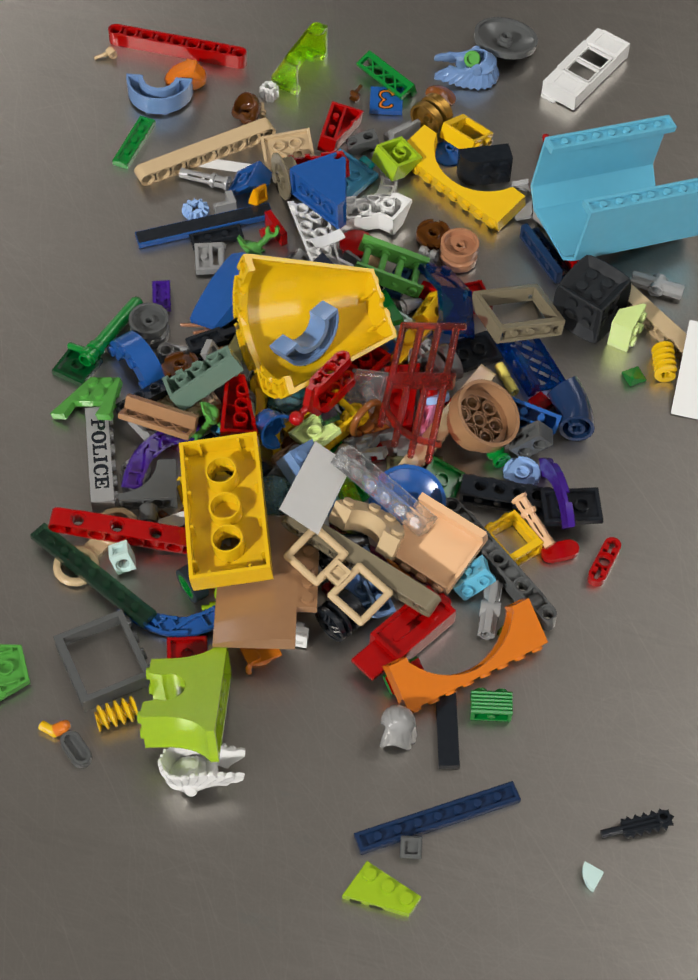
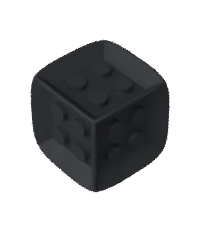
[553,255,632,343]

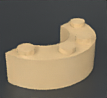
[328,497,405,560]

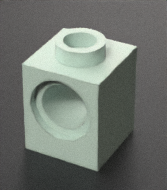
[108,540,136,575]

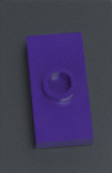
[152,280,171,312]

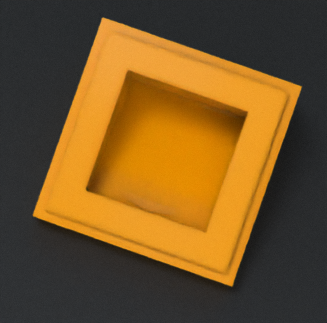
[248,183,268,206]

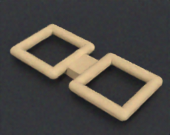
[284,528,393,626]

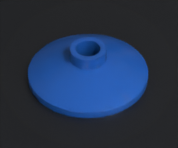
[435,141,459,166]

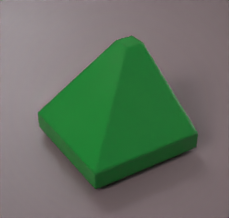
[622,366,647,387]

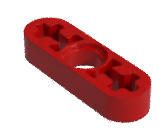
[587,537,621,587]

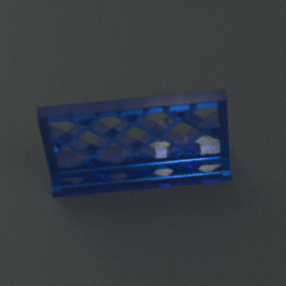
[495,333,566,397]

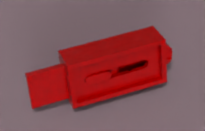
[351,585,456,681]

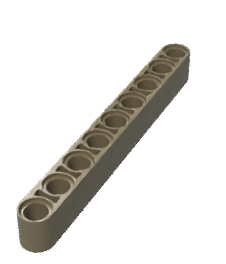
[282,515,441,617]

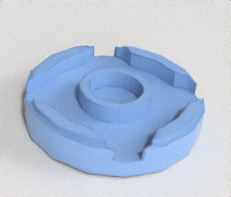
[503,456,541,486]

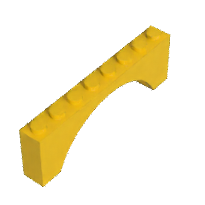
[407,125,526,232]

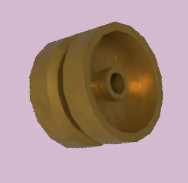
[410,93,453,134]

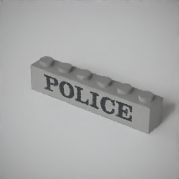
[85,407,119,513]

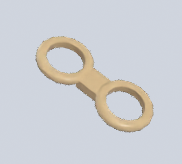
[53,507,138,587]

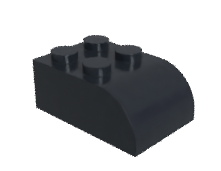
[456,143,513,186]

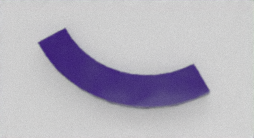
[121,424,201,489]
[539,458,576,529]

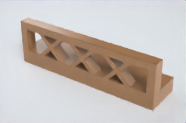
[118,393,199,441]

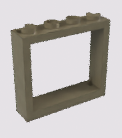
[470,284,565,344]

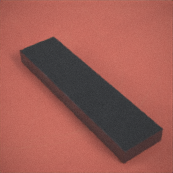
[436,692,460,769]

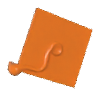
[239,648,282,675]

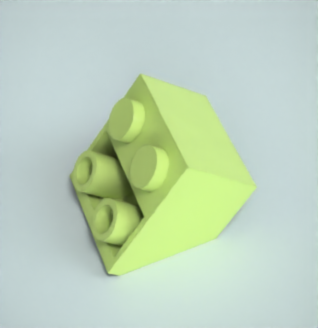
[607,304,647,352]

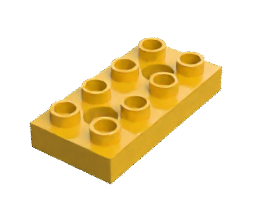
[179,432,274,591]

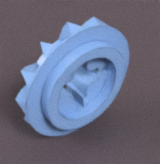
[182,198,209,220]

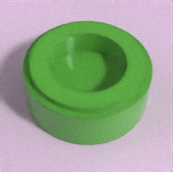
[464,51,481,67]

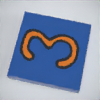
[369,86,403,115]

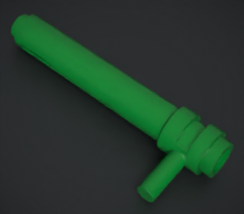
[67,296,143,367]

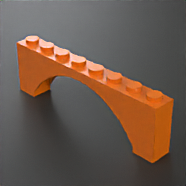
[383,598,548,713]

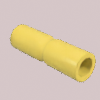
[494,362,520,397]

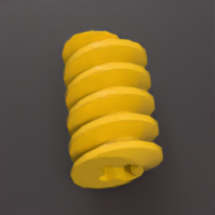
[651,341,677,382]
[94,695,138,732]

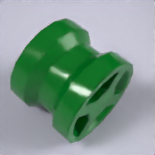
[487,447,511,468]

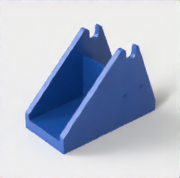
[289,152,347,229]

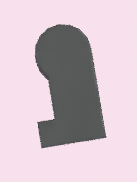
[346,128,379,155]

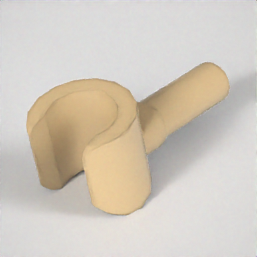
[94,46,118,60]

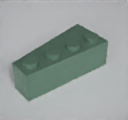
[162,345,244,411]

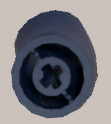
[547,376,595,441]

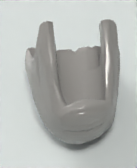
[380,705,418,750]

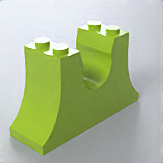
[137,647,232,762]

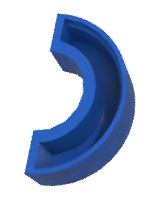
[107,331,165,389]

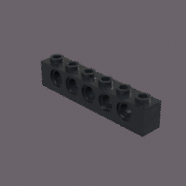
[459,474,553,517]

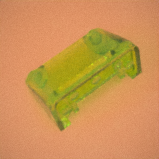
[271,22,328,95]

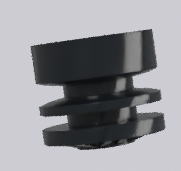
[314,589,366,643]

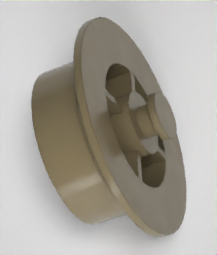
[271,152,297,200]

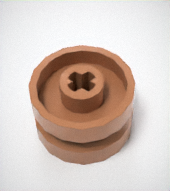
[439,228,479,273]

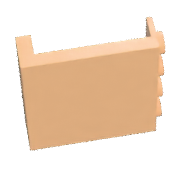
[384,492,488,595]

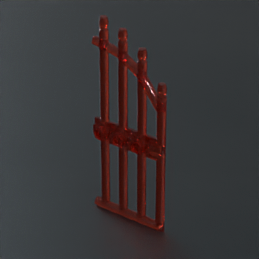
[377,322,467,464]

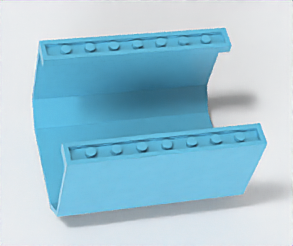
[530,115,698,261]

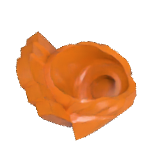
[164,58,206,90]

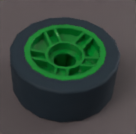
[176,564,209,603]

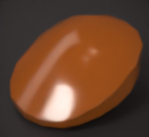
[425,85,456,106]

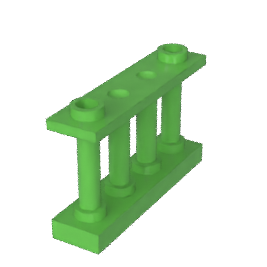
[354,234,430,298]

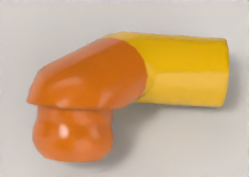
[38,720,71,738]

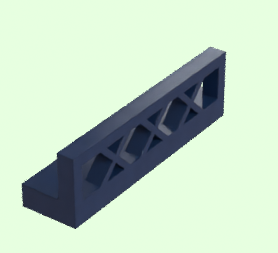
[520,223,570,285]

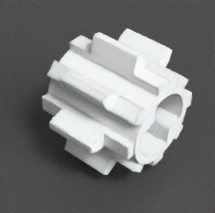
[260,81,279,103]

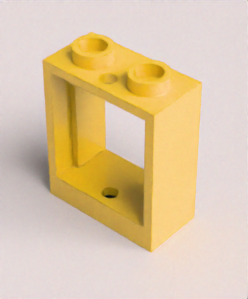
[439,114,494,149]
[484,510,544,566]

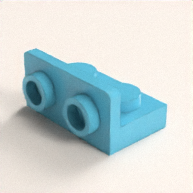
[453,555,496,601]

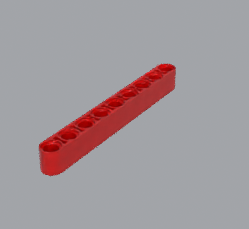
[108,24,247,69]

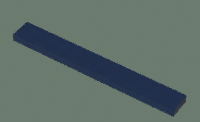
[354,781,521,855]

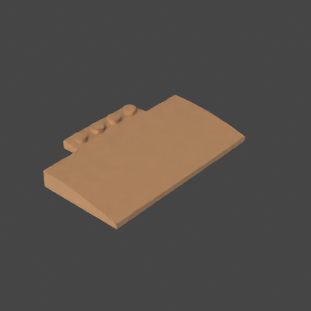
[212,515,319,650]

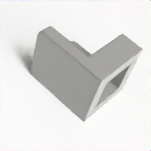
[213,190,237,214]

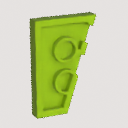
[342,861,421,917]

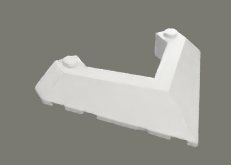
[287,193,412,266]

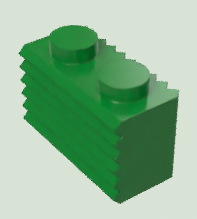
[470,688,513,722]

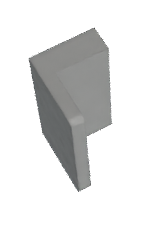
[383,119,421,141]

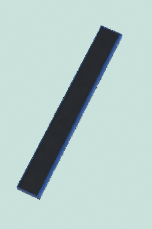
[135,202,272,249]

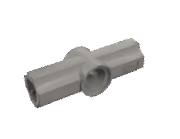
[631,270,685,300]
[477,580,503,640]

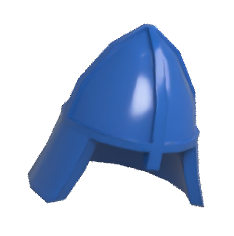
[255,409,289,450]

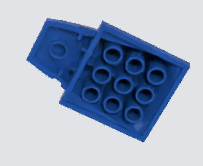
[190,252,249,329]

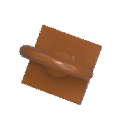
[346,399,391,442]

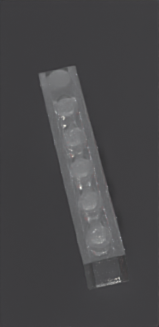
[331,445,438,536]

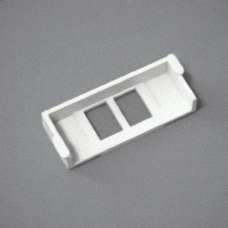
[541,28,630,110]

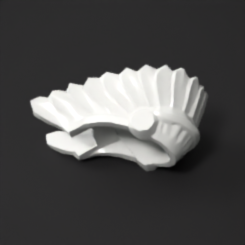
[157,743,246,796]

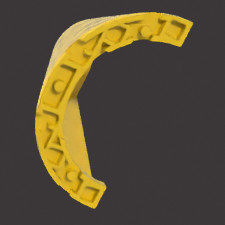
[232,253,397,399]

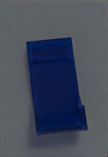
[418,262,475,339]

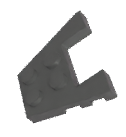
[334,426,403,461]

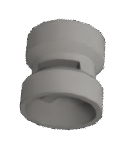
[418,245,439,267]

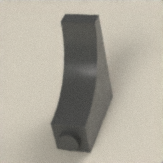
[118,458,178,510]

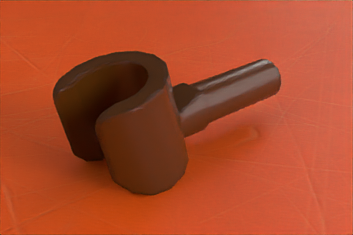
[349,84,363,103]

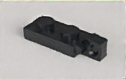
[185,326,236,355]

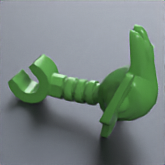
[237,226,280,255]
[192,402,221,440]

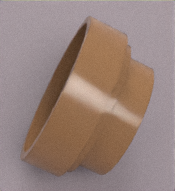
[447,379,520,453]

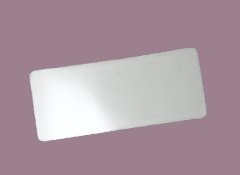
[310,229,345,248]

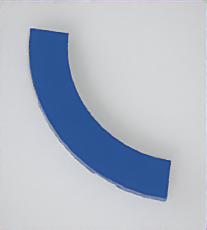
[123,593,215,637]

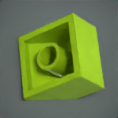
[371,136,423,182]

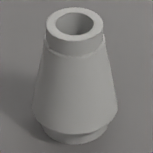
[396,298,423,315]

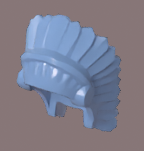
[434,46,500,91]

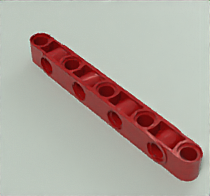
[48,507,220,554]

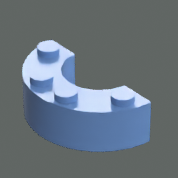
[126,74,193,115]
[269,300,339,366]

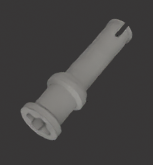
[179,167,231,191]

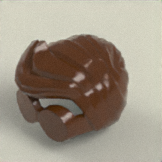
[231,92,261,124]

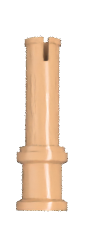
[511,492,555,549]

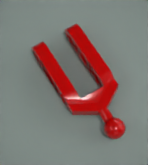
[289,350,356,426]

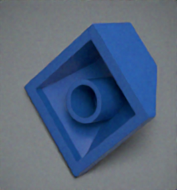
[228,160,272,196]

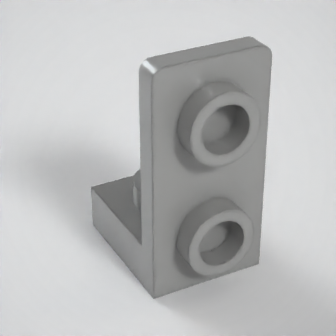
[512,179,533,221]

